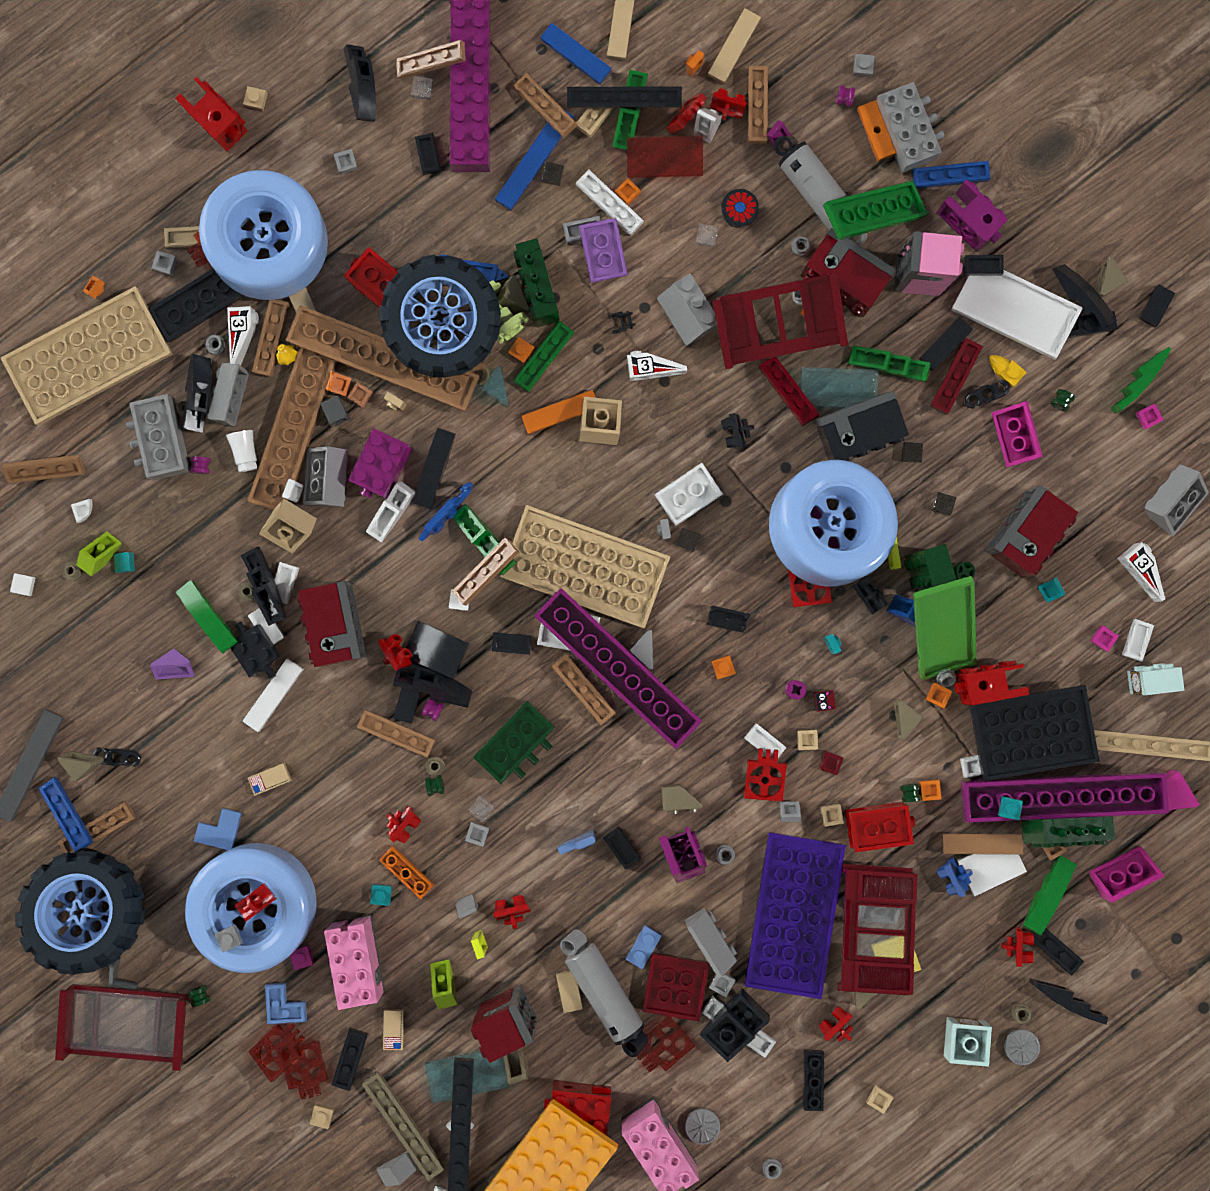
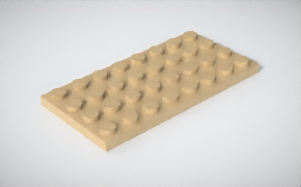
[0,286,173,426]
[500,505,670,629]

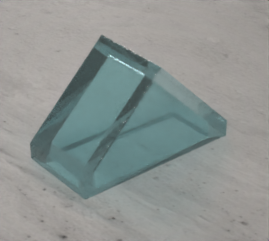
[482,366,509,407]

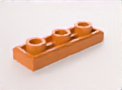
[857,100,896,162]
[379,845,435,900]

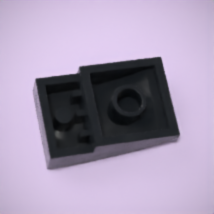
[406,620,470,679]
[700,988,770,1062]

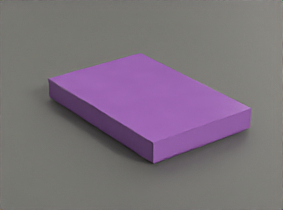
[579,218,628,283]

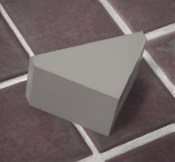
[629,630,653,669]
[376,1151,419,1187]

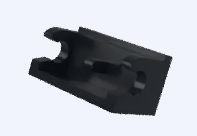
[706,605,750,633]

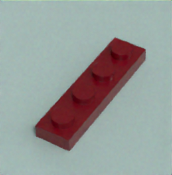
[930,338,983,415]
[759,357,819,427]

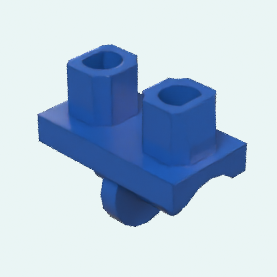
[937,857,973,897]

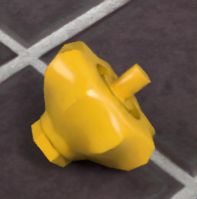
[276,344,298,365]

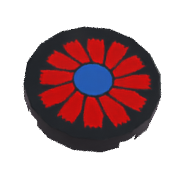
[721,189,759,228]

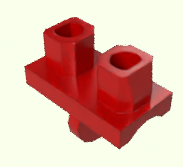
[710,88,747,121]
[378,634,412,671]
[386,806,421,844]
[234,883,277,922]
[493,895,531,929]
[1001,927,1034,967]
[819,1006,854,1042]

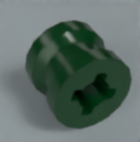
[1050,389,1075,412]
[953,562,976,580]
[425,775,445,797]
[900,784,922,802]
[187,985,211,1007]

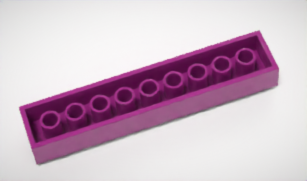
[450,0,491,172]
[534,587,702,749]
[961,772,1169,822]

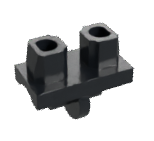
[721,413,755,449]
[852,575,888,615]

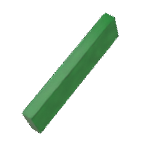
[513,320,575,393]

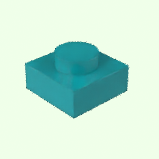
[1037,577,1066,603]
[823,634,842,654]
[998,796,1023,820]
[370,883,392,906]

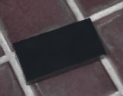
[415,133,442,175]
[963,255,1004,276]
[1138,284,1175,327]
[492,632,532,655]
[603,826,641,870]

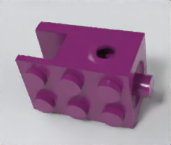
[936,179,1008,252]
[348,428,412,499]
[659,827,708,884]

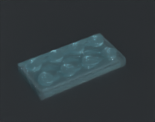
[800,367,878,408]
[425,1051,509,1103]

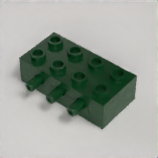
[513,238,560,327]
[904,544,957,592]
[473,700,556,784]
[1021,816,1115,848]

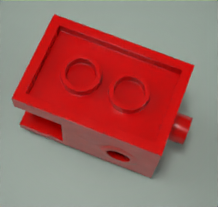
[175,77,248,152]
[344,247,398,308]
[954,660,1029,705]
[844,802,916,852]
[543,1080,611,1136]

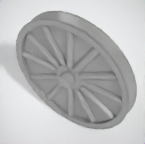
[1004,1029,1040,1065]
[685,1108,720,1145]

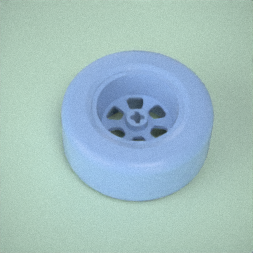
[199,170,328,300]
[769,460,898,587]
[185,843,317,973]

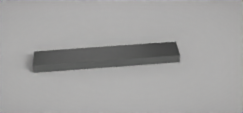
[0,709,64,822]

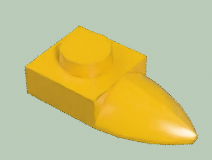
[989,355,1027,388]

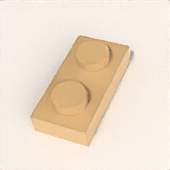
[576,108,614,138]

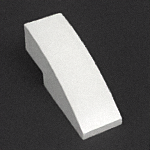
[366,481,416,542]

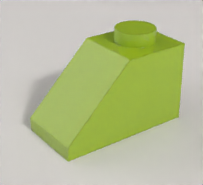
[76,531,122,577]
[430,959,457,1009]

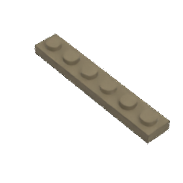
[362,1071,445,1181]

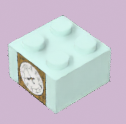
[1127,663,1184,695]
[944,1017,992,1067]

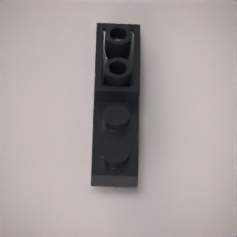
[344,44,376,122]
[181,354,212,433]
[393,666,472,708]

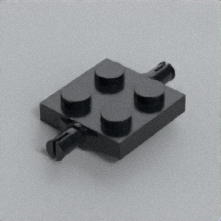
[231,622,281,680]

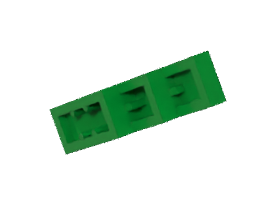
[612,69,648,151]
[849,345,931,383]
[1111,347,1171,414]
[453,504,517,575]
[176,580,238,654]
[1023,855,1077,936]

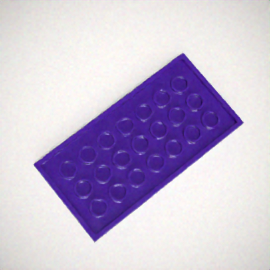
[744,832,846,999]

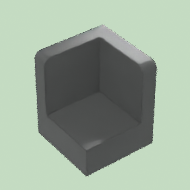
[321,395,350,427]

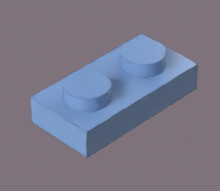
[626,925,662,969]

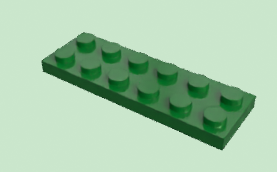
[823,181,928,240]

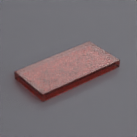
[627,136,703,178]

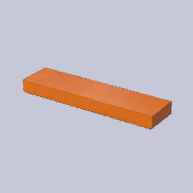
[521,390,596,435]

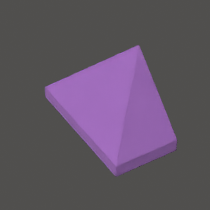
[150,649,194,680]

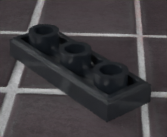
[803,1050,824,1111]

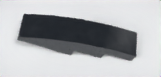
[1052,264,1117,328]
[413,428,456,509]
[241,546,286,626]
[1029,978,1108,1025]

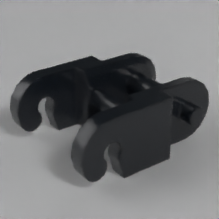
[608,311,636,334]

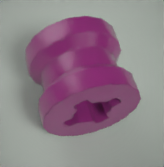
[836,85,855,107]
[190,456,211,474]
[785,680,806,700]
[422,699,444,722]

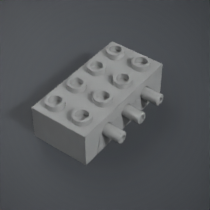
[876,82,945,174]
[126,394,190,480]

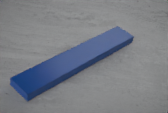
[495,108,575,211]

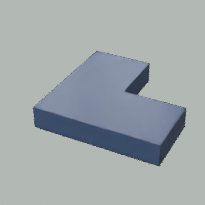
[194,808,242,850]
[558,830,596,855]
[265,983,307,1024]

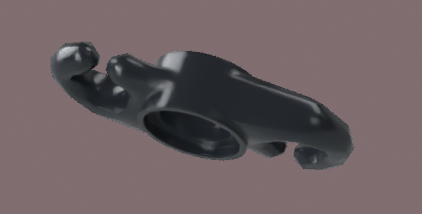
[965,379,1010,409]
[93,747,141,767]

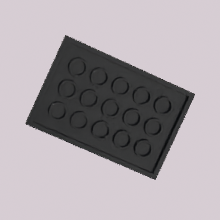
[969,685,1100,781]

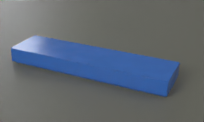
[540,23,611,85]
[912,161,990,189]
[38,777,94,852]

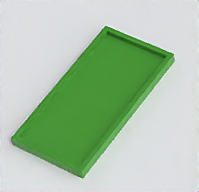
[913,576,977,680]

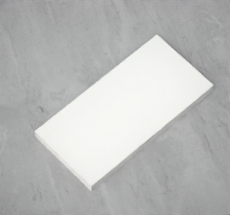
[951,270,1082,360]

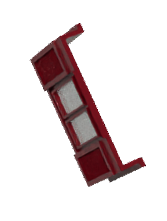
[837,864,918,995]

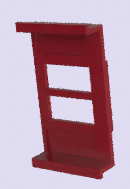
[713,273,848,370]

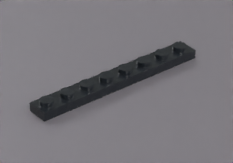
[448,1058,474,1191]

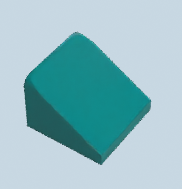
[114,552,135,573]

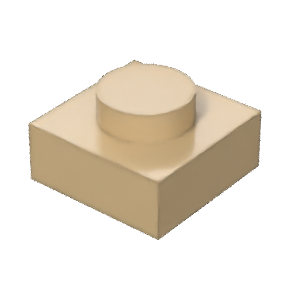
[243,86,268,111]
[384,392,406,411]
[797,730,818,750]
[820,803,844,827]
[866,1085,894,1114]
[310,1103,335,1129]

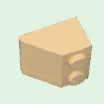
[579,397,622,445]
[259,499,317,553]

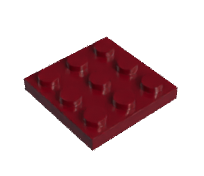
[642,952,709,1022]

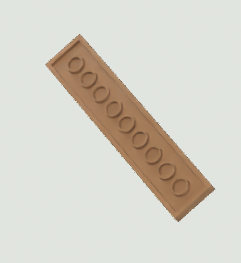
[286,305,480,412]
[248,347,337,510]

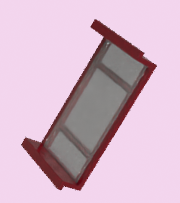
[55,984,188,1071]

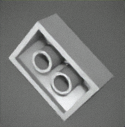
[657,273,717,347]
[207,363,249,427]
[303,446,348,507]
[1144,464,1209,536]
[685,907,737,978]

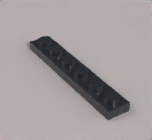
[567,86,682,108]

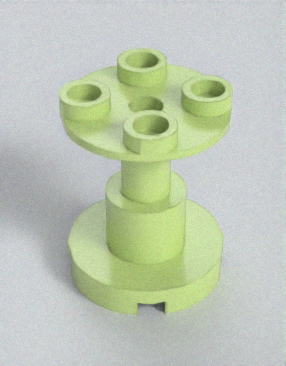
[489,280,529,344]

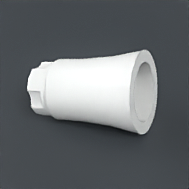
[226,430,257,472]

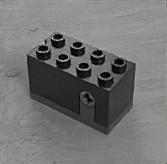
[814,391,909,461]

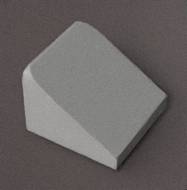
[456,894,479,919]

